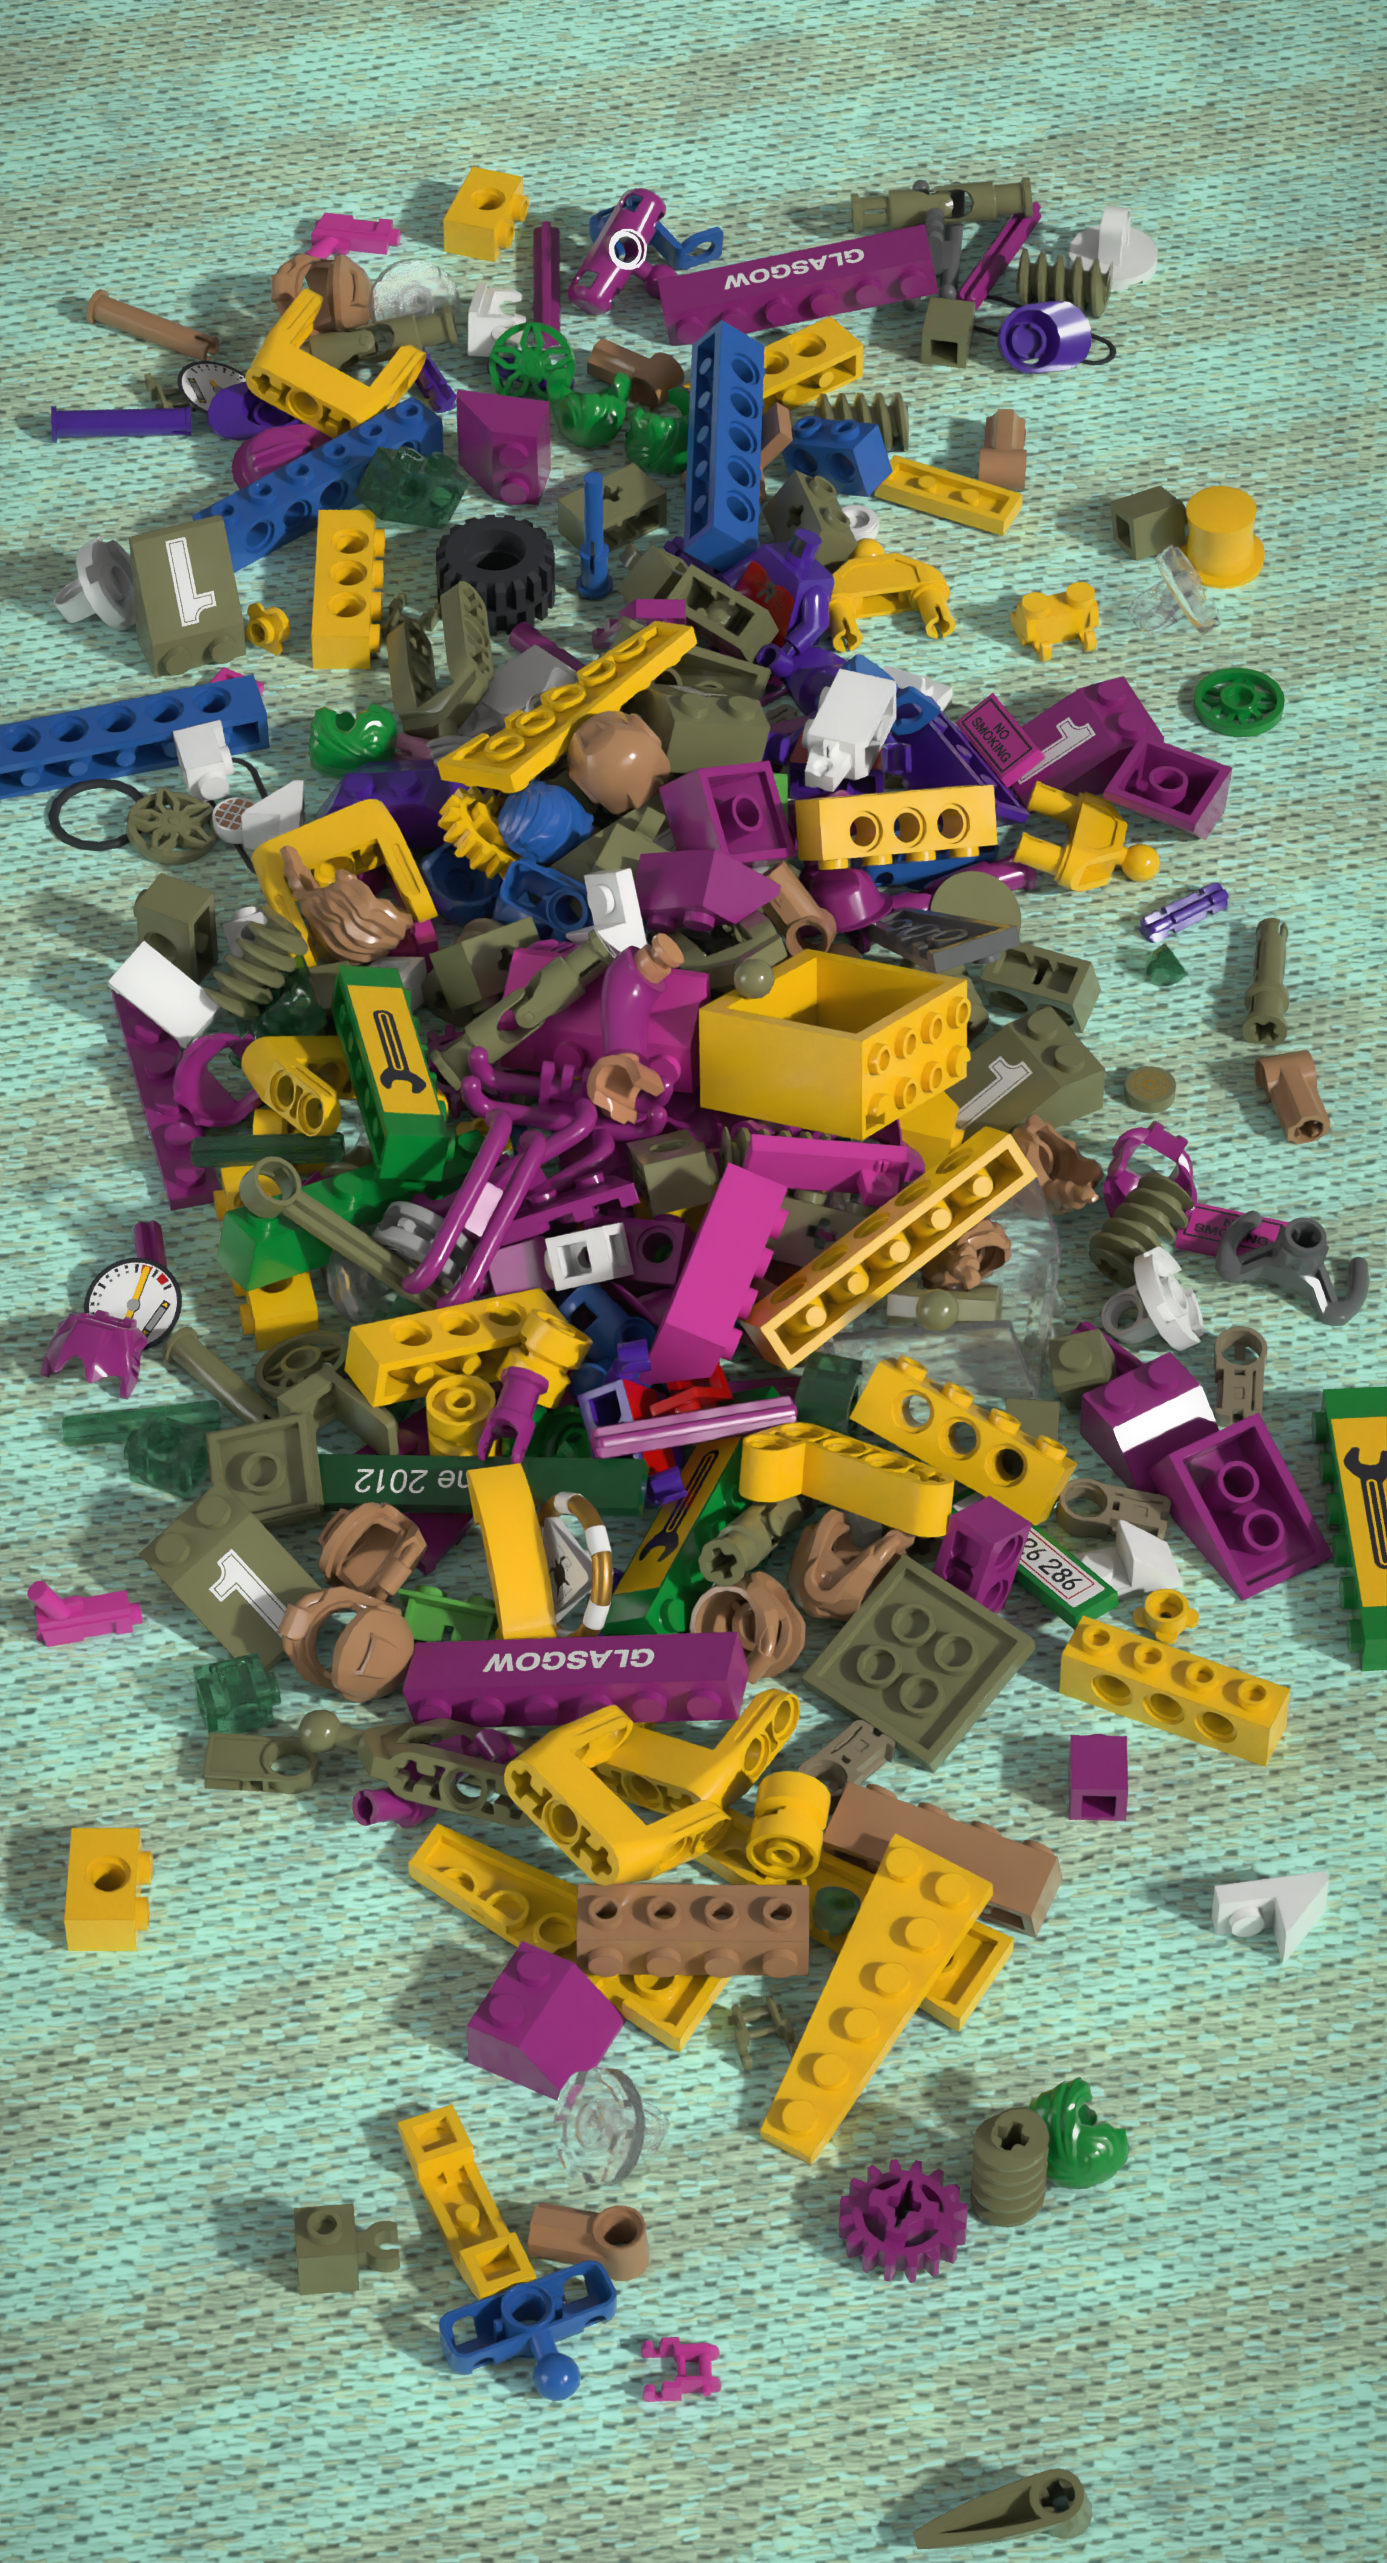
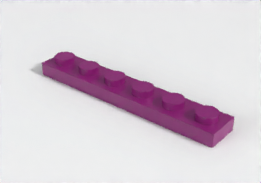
[111,989,220,1211]

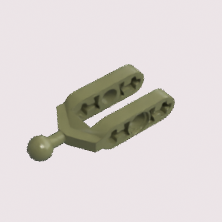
[386,581,494,759]
[647,910,787,999]
[887,1277,1003,1334]
[298,1710,537,1828]

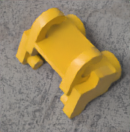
[1010,582,1099,662]

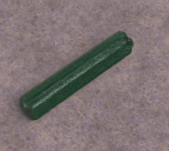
[191,1132,346,1168]
[62,1400,221,1447]

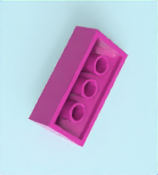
[498,947,711,1094]
[639,1163,789,1385]

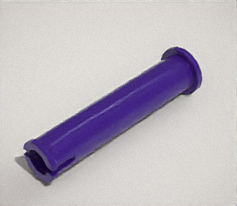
[51,406,191,443]

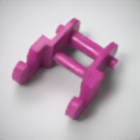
[641,2337,721,2402]

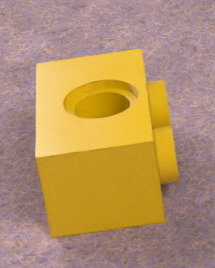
[443,166,529,262]
[64,1828,153,1951]

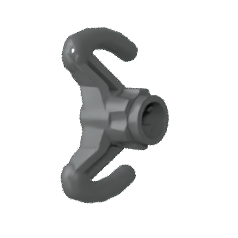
[1215,1210,1370,1326]

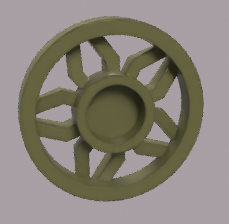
[126,788,218,865]
[254,1330,348,1401]

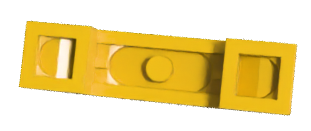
[466,1463,558,1640]
[397,2104,537,2300]

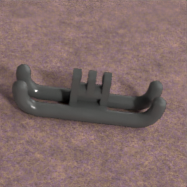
[902,179,965,312]

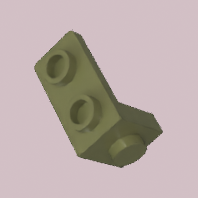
[277,1365,399,1455]

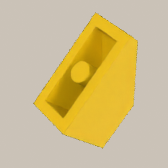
[899,1091,965,1172]

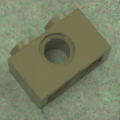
[133,873,219,985]
[626,1129,720,1216]

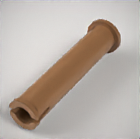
[86,289,219,361]

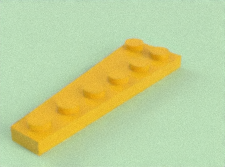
[437,621,697,793]
[695,1807,1014,2032]
[408,1823,732,2053]
[760,1833,994,2165]

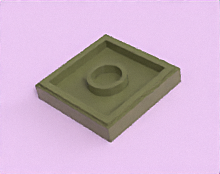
[205,1411,325,1530]

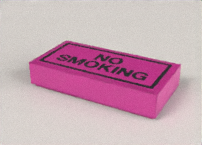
[955,693,1046,788]
[1175,1203,1289,1257]

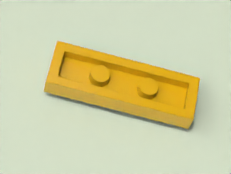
[875,455,1023,536]

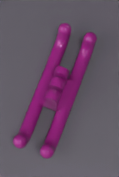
[461,1046,674,1143]
[411,1098,615,1219]
[402,1108,547,1309]

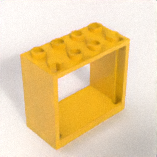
[699,949,971,1141]

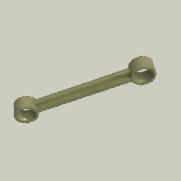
[239,1156,450,1311]

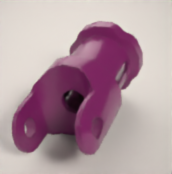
[478,1366,549,1464]

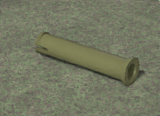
[162,1327,279,1424]

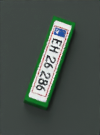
[951,1488,1119,1630]

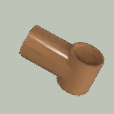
[587,338,685,411]
[978,409,1027,492]
[762,860,837,956]
[1254,1050,1330,1145]
[527,2202,649,2281]

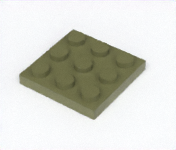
[801,1554,1036,1773]

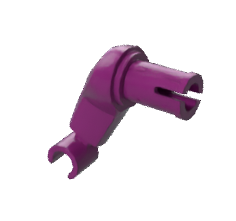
[352,1729,516,1828]

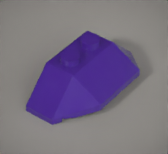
[892,688,1030,827]
[313,759,486,849]

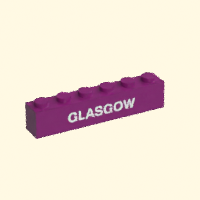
[658,224,939,346]
[402,1632,749,1728]

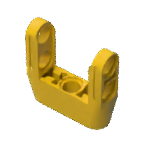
[245,288,427,439]
[252,799,438,975]
[241,1036,449,1137]
[590,1688,800,1815]
[504,1705,732,1886]

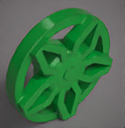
[489,322,576,405]
[1194,668,1285,737]

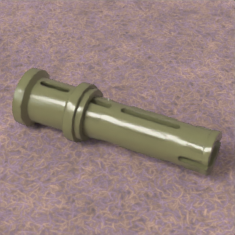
[1242,918,1290,1045]

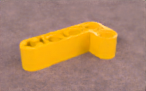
[739,1422,955,1537]

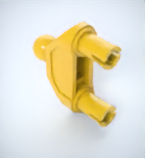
[828,538,956,653]
[1013,781,1160,892]

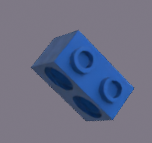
[781,416,893,497]

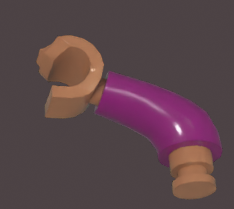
[587,933,684,1125]

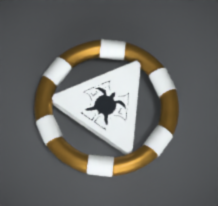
[537,1491,613,1638]

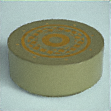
[1124,1066,1176,1114]

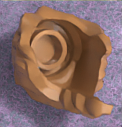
[280,845,414,966]
[1011,1113,1104,1216]
[918,1217,1012,1292]

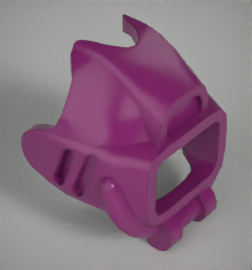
[173,1033,266,1127]
[1103,1121,1197,1218]
[41,1309,148,1400]

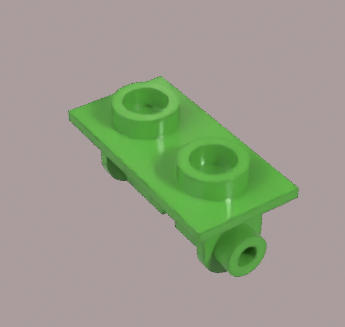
[397,1585,499,1643]

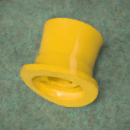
[1176,486,1265,589]

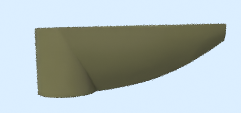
[913,2468,1092,2550]

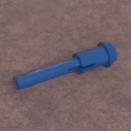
[576,472,613,599]

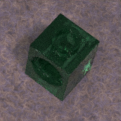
[124,1412,209,1500]
[193,1652,281,1739]

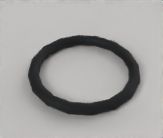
[48,778,148,851]

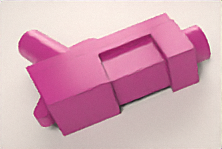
[304,213,401,259]
[27,1581,143,1647]

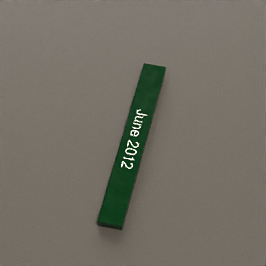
[318,1454,649,1517]

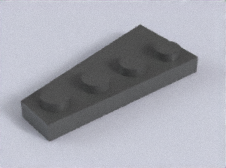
[866,907,1021,974]

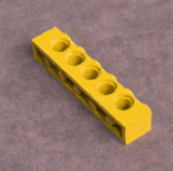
[737,1126,1038,1371]

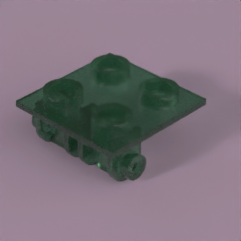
[228,955,328,1069]

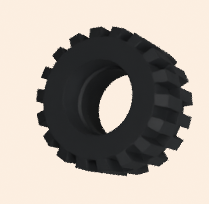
[436,514,556,636]

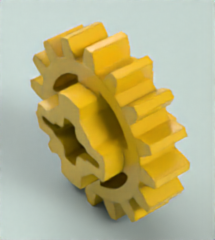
[438,786,523,880]

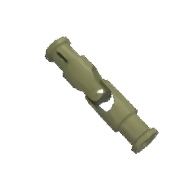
[850,177,1033,234]
[299,305,459,371]
[429,929,616,1091]
[698,1494,819,1587]

